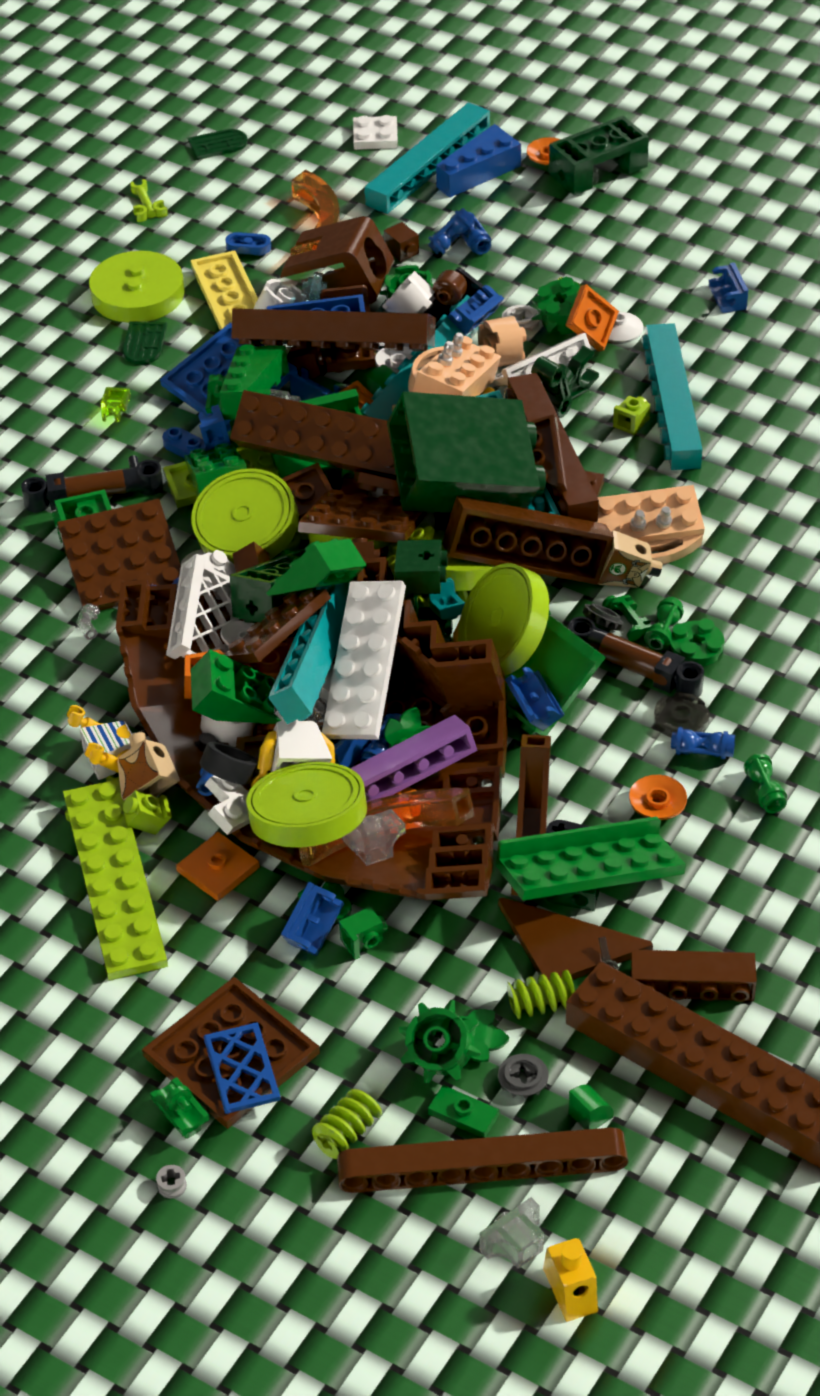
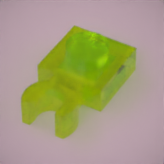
[101,387,131,422]

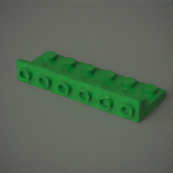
[496,816,686,901]

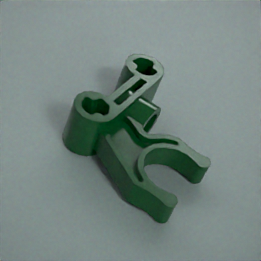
[531,345,599,417]

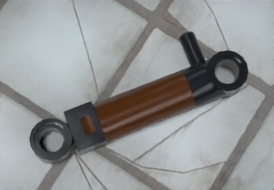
[21,455,163,513]
[568,616,704,700]

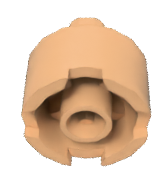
[478,316,527,367]

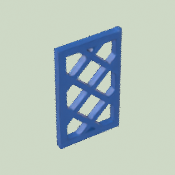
[203,1022,281,1114]

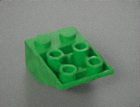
[184,443,247,497]
[266,539,367,596]
[191,649,281,724]

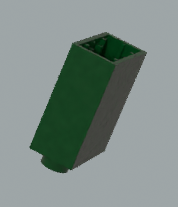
[387,391,546,513]

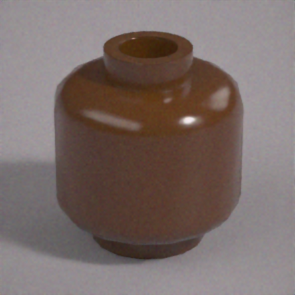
[432,270,467,306]

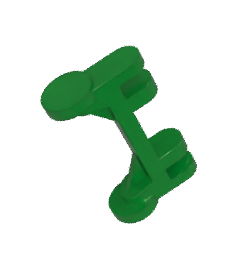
[602,595,653,642]

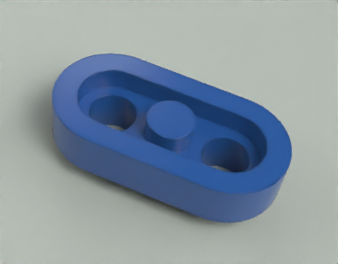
[225,232,271,256]
[162,427,206,459]

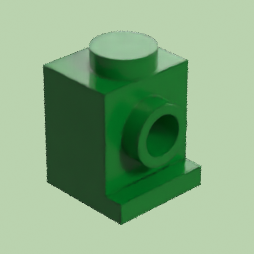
[339,906,388,960]

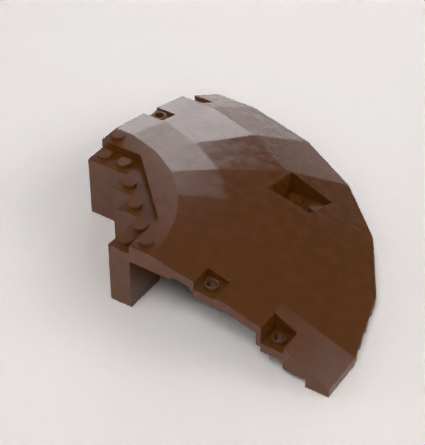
[116,557,508,900]

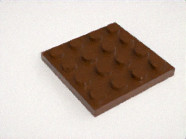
[298,490,428,543]
[58,499,181,614]
[142,977,320,1129]

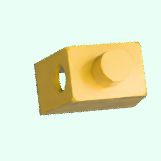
[543,1238,598,1322]

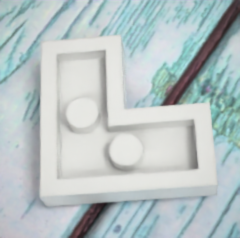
[205,776,250,835]

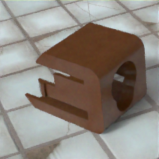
[280,216,394,304]

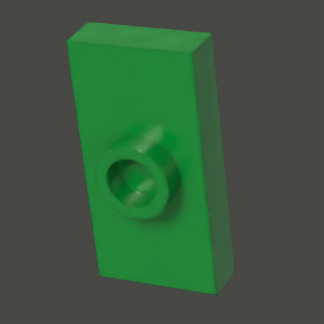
[428,1085,499,1138]

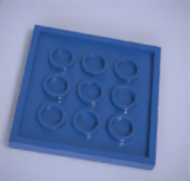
[160,323,298,432]

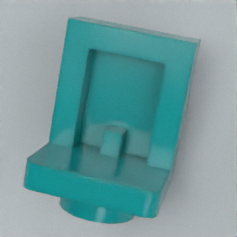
[428,578,465,620]

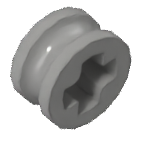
[156,1165,187,1198]

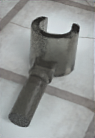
[598,937,619,970]

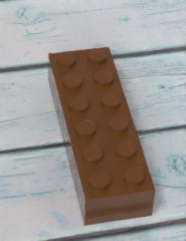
[442,495,614,585]

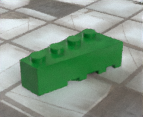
[220,344,289,420]

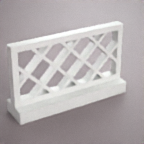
[489,333,591,388]
[166,554,239,659]

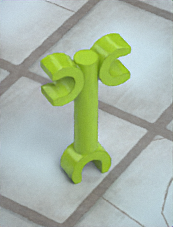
[130,179,168,222]

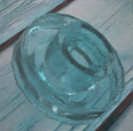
[301,272,327,301]

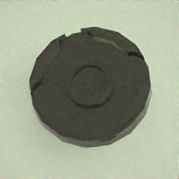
[653,692,710,738]

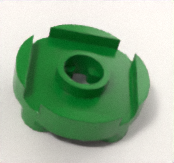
[670,618,725,666]

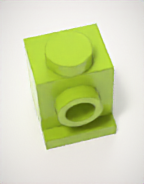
[613,395,650,435]
[122,790,172,835]

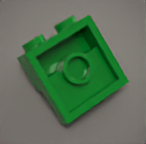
[52,489,112,543]

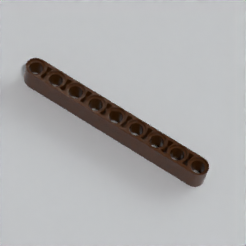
[337,1128,629,1193]

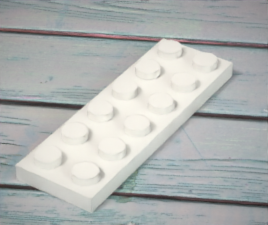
[322,581,406,740]

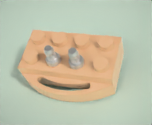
[408,333,501,397]
[598,485,705,565]

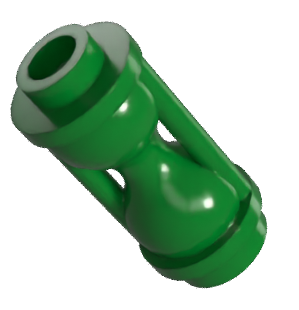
[644,597,684,651]
[743,754,787,813]

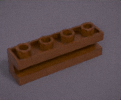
[630,950,757,1002]

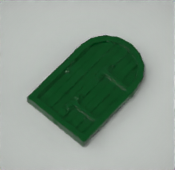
[188,129,248,160]
[123,321,168,364]

